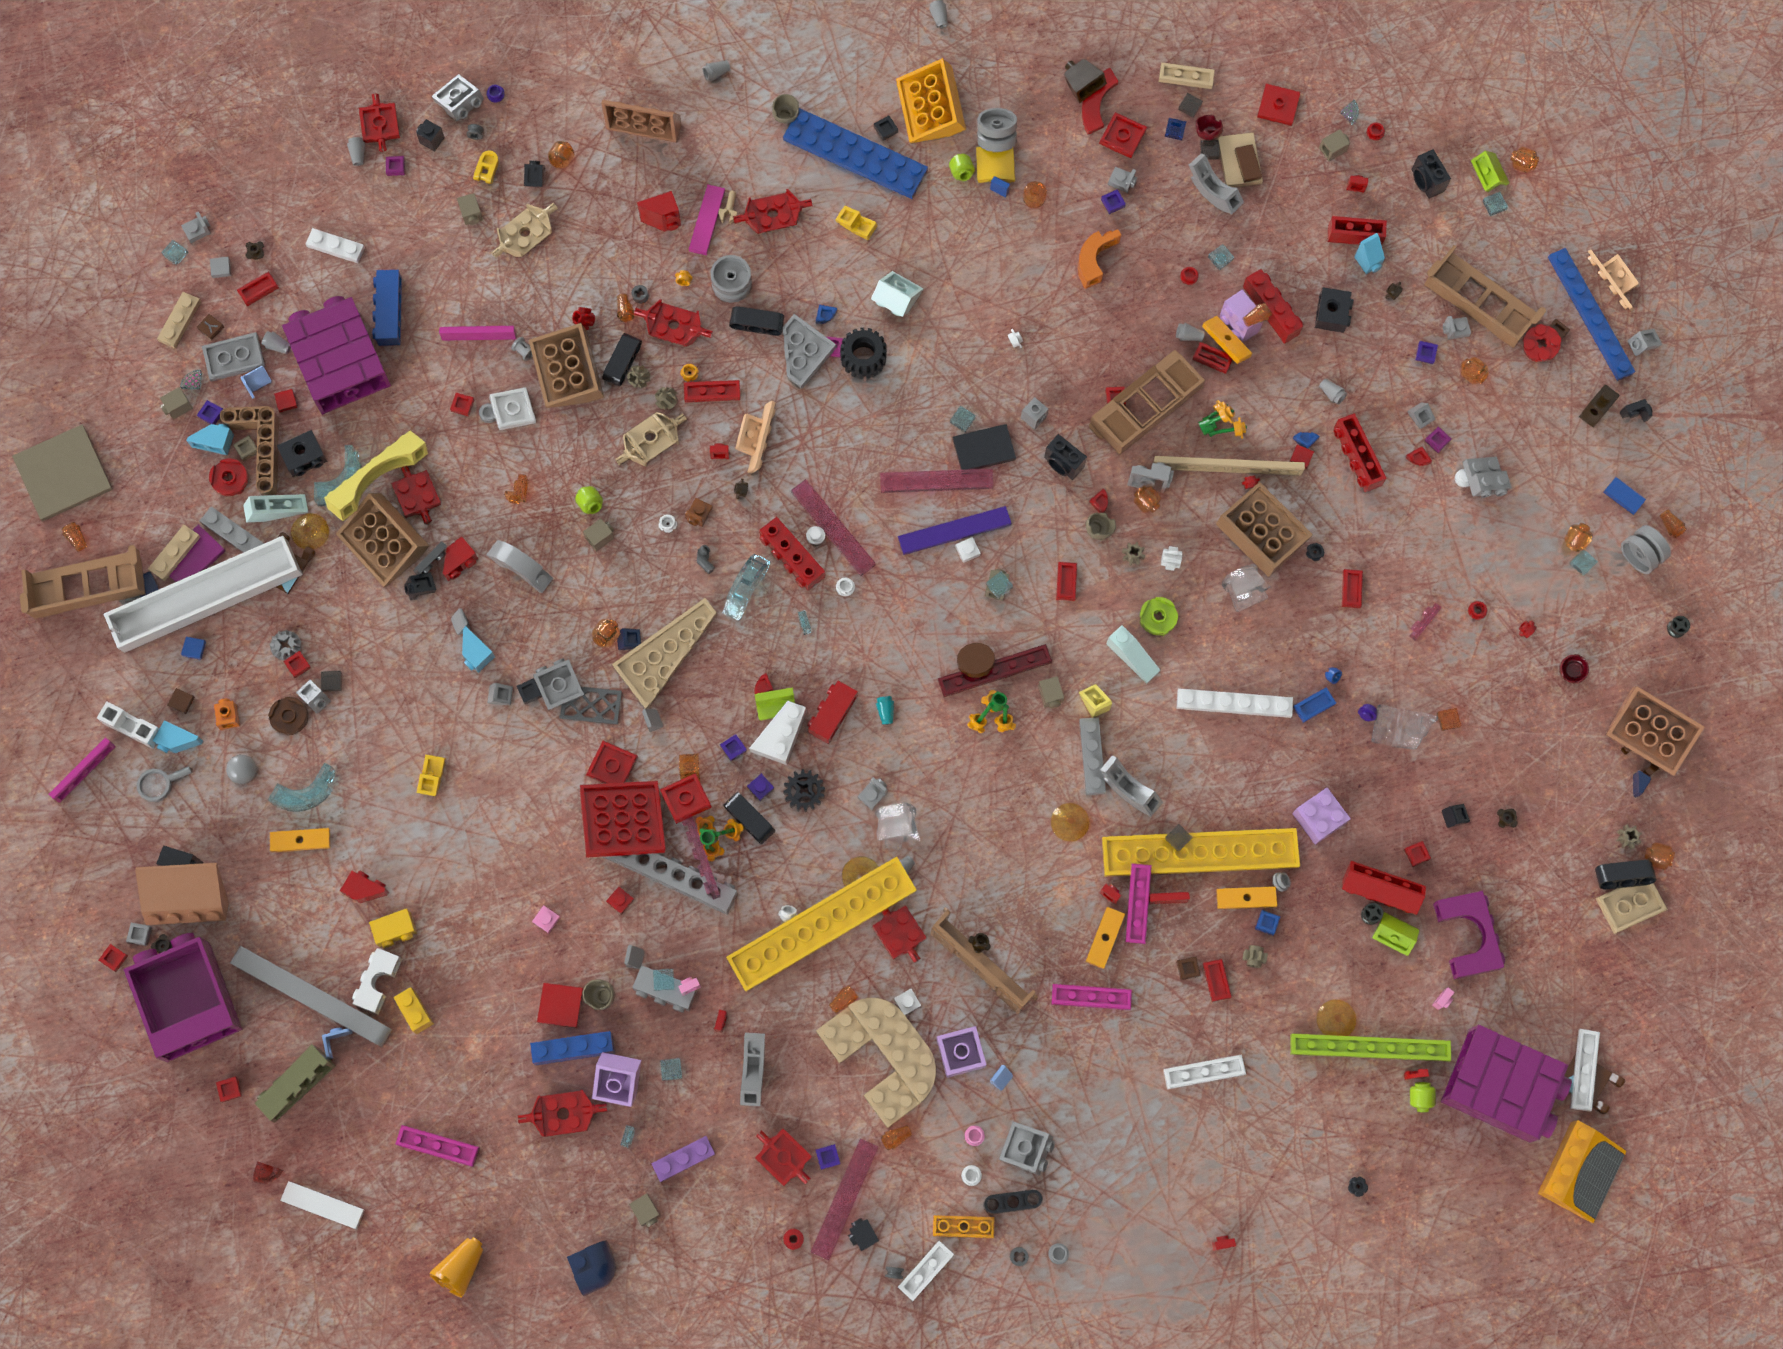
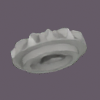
[270,630,301,660]

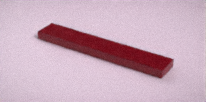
[938,644,1052,697]

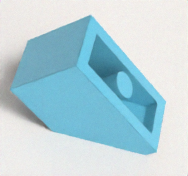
[1354,233,1385,274]
[187,424,234,455]
[462,626,495,673]
[153,720,203,753]

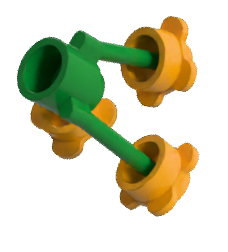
[1198,400,1247,439]
[967,690,1016,733]
[696,815,744,862]

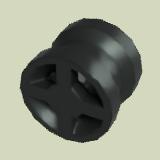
[1667,616,1690,638]
[1361,903,1383,925]

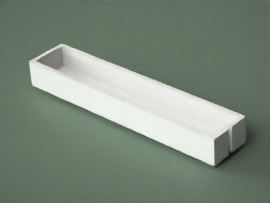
[104,536,303,653]

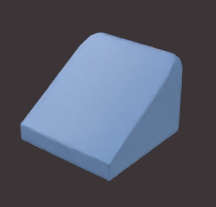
[990,1065,1013,1091]

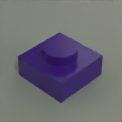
[1101,189,1126,214]
[1415,341,1438,364]
[197,400,223,425]
[720,734,747,761]
[747,773,774,801]
[816,1144,840,1170]

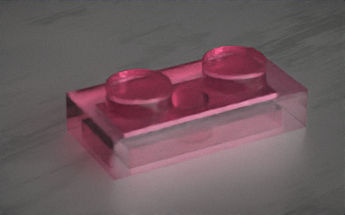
[1409,603,1442,641]

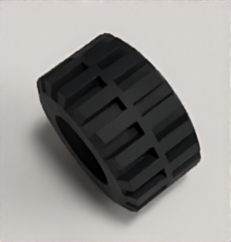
[840,327,887,379]

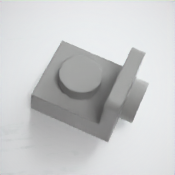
[1108,167,1137,193]
[181,211,211,243]
[1443,316,1471,340]
[1628,329,1662,356]
[296,680,331,713]
[858,777,888,810]

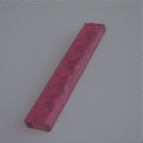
[880,469,993,493]
[791,479,876,576]
[682,817,720,900]
[811,1139,878,1261]

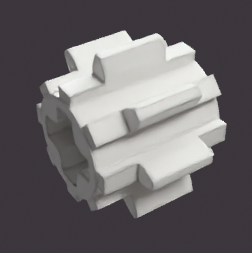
[1161,546,1182,571]

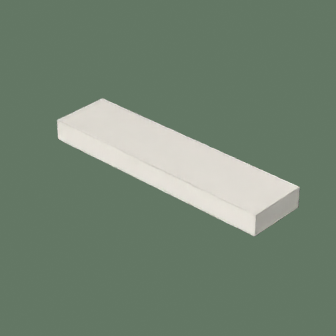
[1570,1029,1600,1112]
[1163,1055,1246,1090]
[280,1181,365,1229]

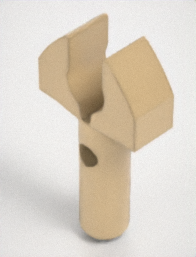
[718,191,738,225]

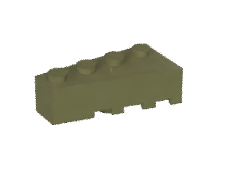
[255,1044,336,1123]

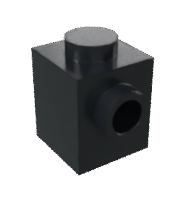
[416,119,445,152]
[848,1218,879,1252]

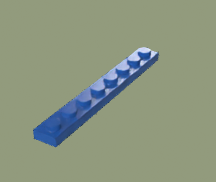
[1548,248,1636,381]

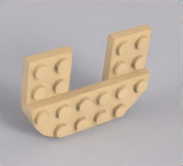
[816,998,936,1128]

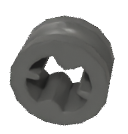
[466,124,484,140]
[631,285,649,304]
[1010,1247,1029,1266]
[885,1267,904,1279]

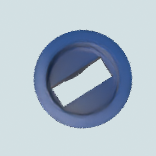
[1325,667,1342,684]

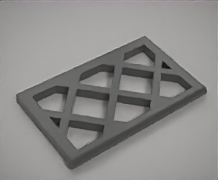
[559,687,622,725]

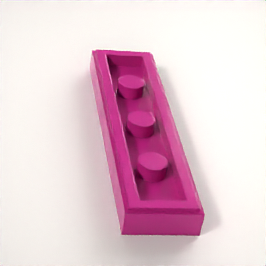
[689,184,725,256]
[439,326,516,341]
[48,737,116,803]
[1125,864,1152,944]
[1051,984,1132,1010]
[395,1125,480,1167]

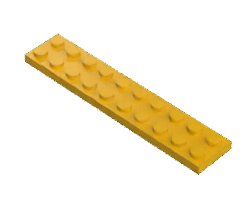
[1102,828,1300,877]
[726,856,917,992]

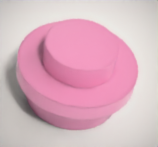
[964,1126,985,1146]

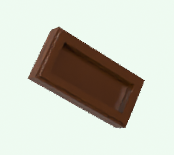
[1234,144,1262,183]

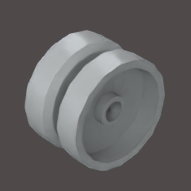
[977,108,1017,152]
[710,255,752,303]
[1621,525,1671,574]

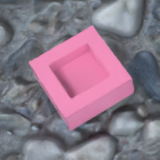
[532,905,560,933]
[678,977,701,996]
[1432,987,1454,1010]

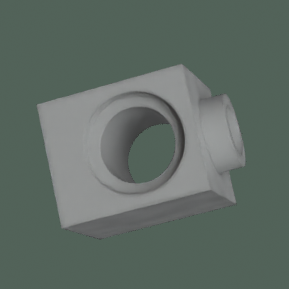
[1021,397,1049,430]

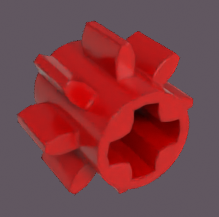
[572,307,595,330]

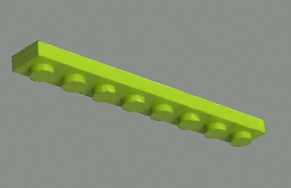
[1290,1034,1451,1062]

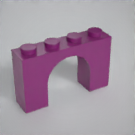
[1433,891,1505,980]

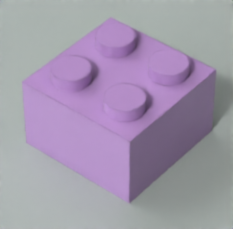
[1220,290,1265,343]
[1292,788,1350,845]
[936,1026,986,1078]
[592,1052,641,1107]

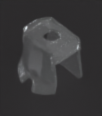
[1222,564,1271,612]
[875,802,921,850]

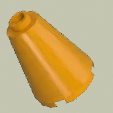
[429,1237,483,1298]

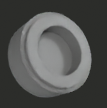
[479,403,496,423]

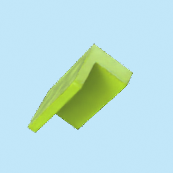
[1471,151,1509,192]
[755,687,795,721]
[1372,912,1419,956]

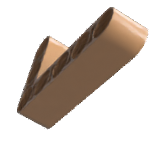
[220,406,279,496]

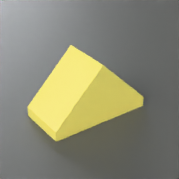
[1079,684,1112,718]

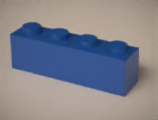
[372,270,402,346]
[530,1031,615,1066]

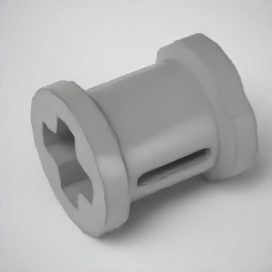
[511,337,533,361]

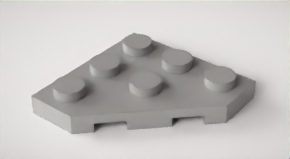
[782,314,837,389]

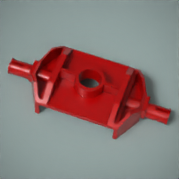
[733,189,813,234]
[634,299,713,347]
[518,1090,608,1137]

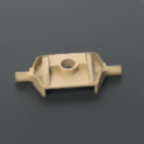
[491,203,558,258]
[615,412,687,467]

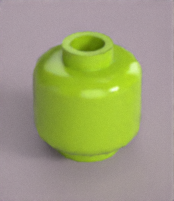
[949,154,975,181]
[575,486,603,514]
[1410,1082,1436,1112]

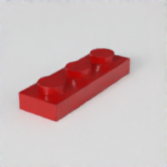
[684,380,741,403]

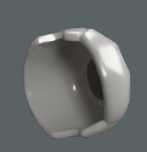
[226,754,257,784]

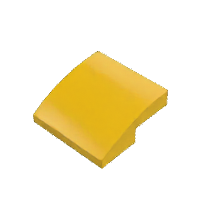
[976,147,1015,183]

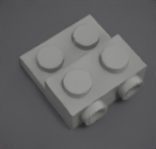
[431,74,484,121]
[1462,457,1512,498]
[1127,462,1174,494]
[533,658,584,710]
[999,1121,1055,1176]

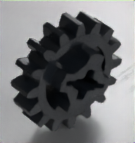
[783,769,825,812]

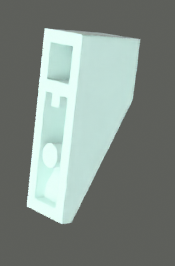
[243,494,308,523]
[1106,625,1160,684]

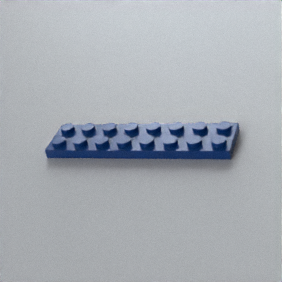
[783,108,928,199]

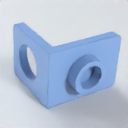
[240,366,272,399]
[322,1028,353,1060]

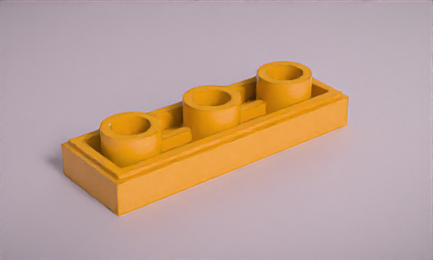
[1202,316,1252,364]
[270,828,331,853]
[1216,887,1277,909]
[1085,907,1125,969]
[933,1215,995,1238]

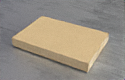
[1217,133,1263,187]
[1596,883,1668,934]

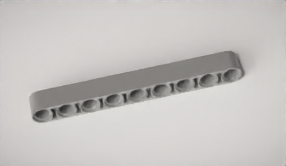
[230,946,392,1047]

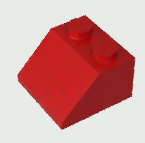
[637,191,681,232]

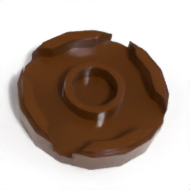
[957,643,995,678]
[268,697,308,736]

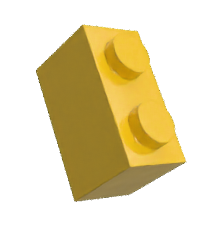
[369,908,417,948]
[393,987,434,1034]

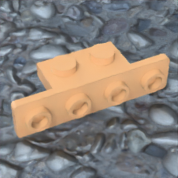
[1587,249,1639,311]
[735,401,776,474]

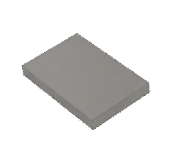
[202,332,266,382]

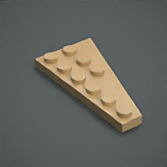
[612,598,717,709]

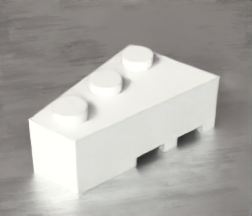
[749,701,807,765]

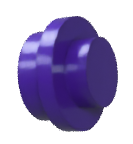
[486,84,505,103]
[1358,704,1377,721]

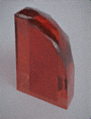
[253,1161,284,1184]

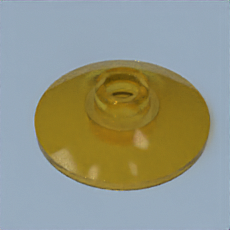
[291,513,329,549]
[1051,803,1090,842]
[842,856,879,887]
[1317,999,1356,1036]

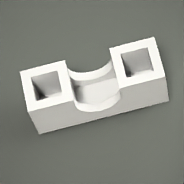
[97,702,159,749]
[352,948,402,1015]

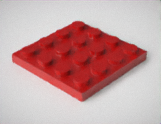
[579,781,666,858]

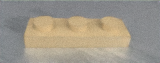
[1159,62,1214,89]
[157,292,201,348]
[148,525,200,581]

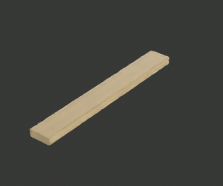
[1153,456,1305,476]

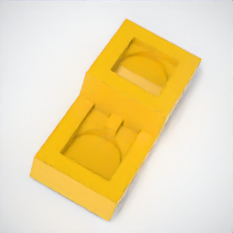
[835,205,877,240]
[416,754,446,796]

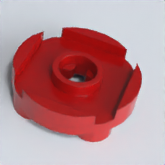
[1523,324,1561,362]
[209,458,248,496]

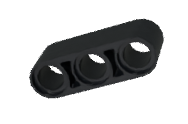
[729,306,785,336]
[602,333,642,387]
[723,792,776,845]
[1595,860,1657,890]
[983,1190,1043,1214]

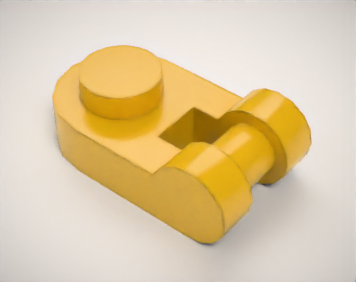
[473,150,499,184]

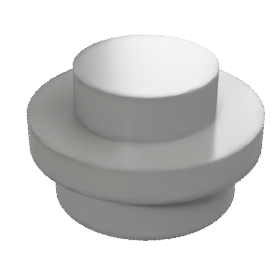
[1273,872,1291,892]
[1048,1243,1069,1264]

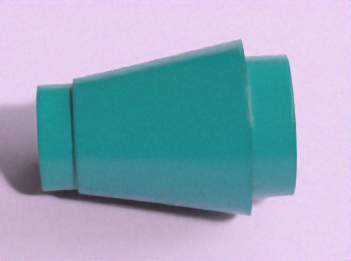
[875,696,894,725]

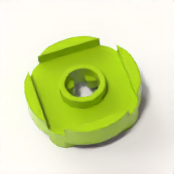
[1139,597,1178,636]

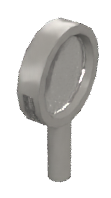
[136,766,192,802]

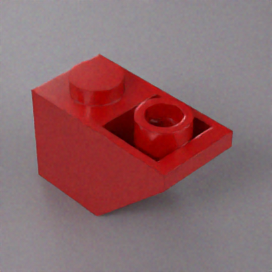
[443,536,478,581]
[340,870,389,903]

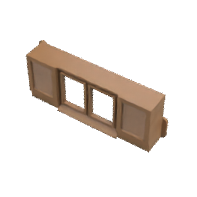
[1424,245,1546,348]
[1089,350,1205,455]
[20,545,146,619]
[930,907,1038,1014]

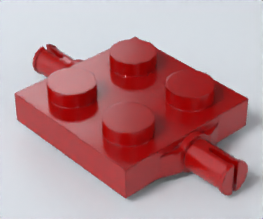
[359,93,400,152]
[391,466,441,524]
[872,905,927,963]
[755,1129,812,1186]

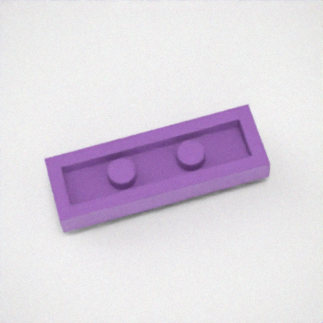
[651,1136,715,1182]

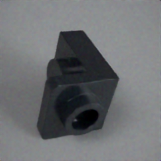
[524,160,545,187]
[1620,399,1653,422]
[404,573,437,600]

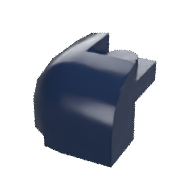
[567,1240,616,1296]

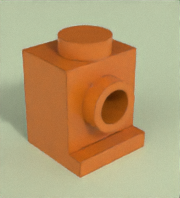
[214,698,240,730]

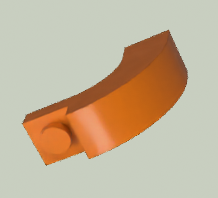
[1078,229,1121,289]

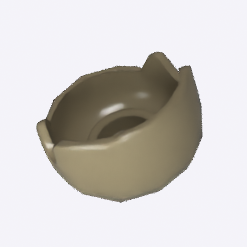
[772,94,799,124]
[1085,512,1116,540]
[582,979,615,1010]

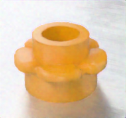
[675,270,693,286]
[680,364,699,382]

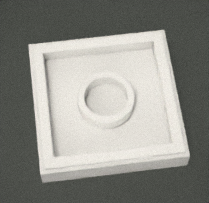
[489,387,536,430]

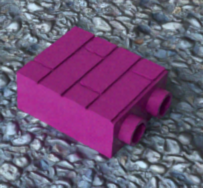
[282,296,391,415]
[123,933,243,1062]
[1440,1024,1572,1143]

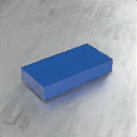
[1603,477,1646,515]
[1293,687,1336,723]

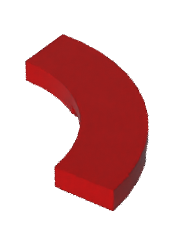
[1082,68,1119,135]

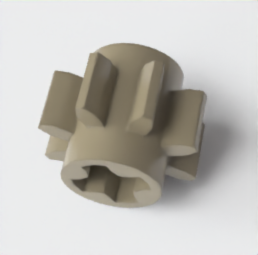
[627,365,650,388]
[655,387,678,410]
[1122,542,1145,566]
[1616,824,1642,849]
[1242,945,1268,968]

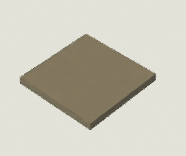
[12,424,113,522]

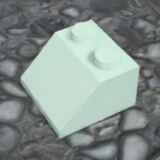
[871,271,923,317]

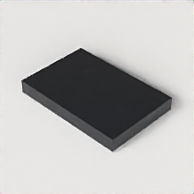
[952,424,1016,473]

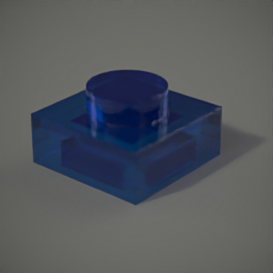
[1165,118,1187,141]

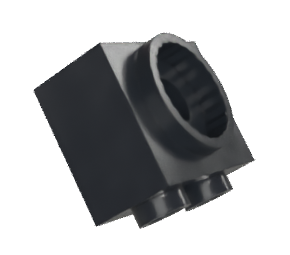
[1411,149,1451,199]
[1315,287,1354,333]
[277,430,328,477]
[1044,434,1087,480]
[156,845,203,866]

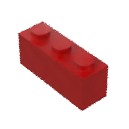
[1327,216,1387,245]
[807,680,858,744]

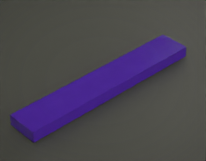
[898,506,1011,555]

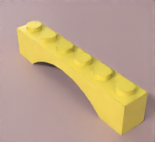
[324,431,428,521]

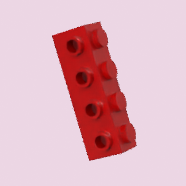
[1243,269,1303,344]
[1333,413,1387,492]
[759,516,825,591]
[1342,861,1426,915]

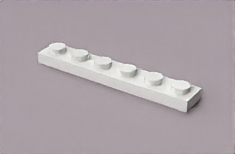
[1176,688,1293,718]

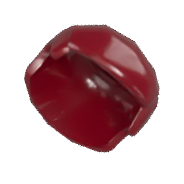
[1195,114,1224,141]
[1559,654,1589,684]

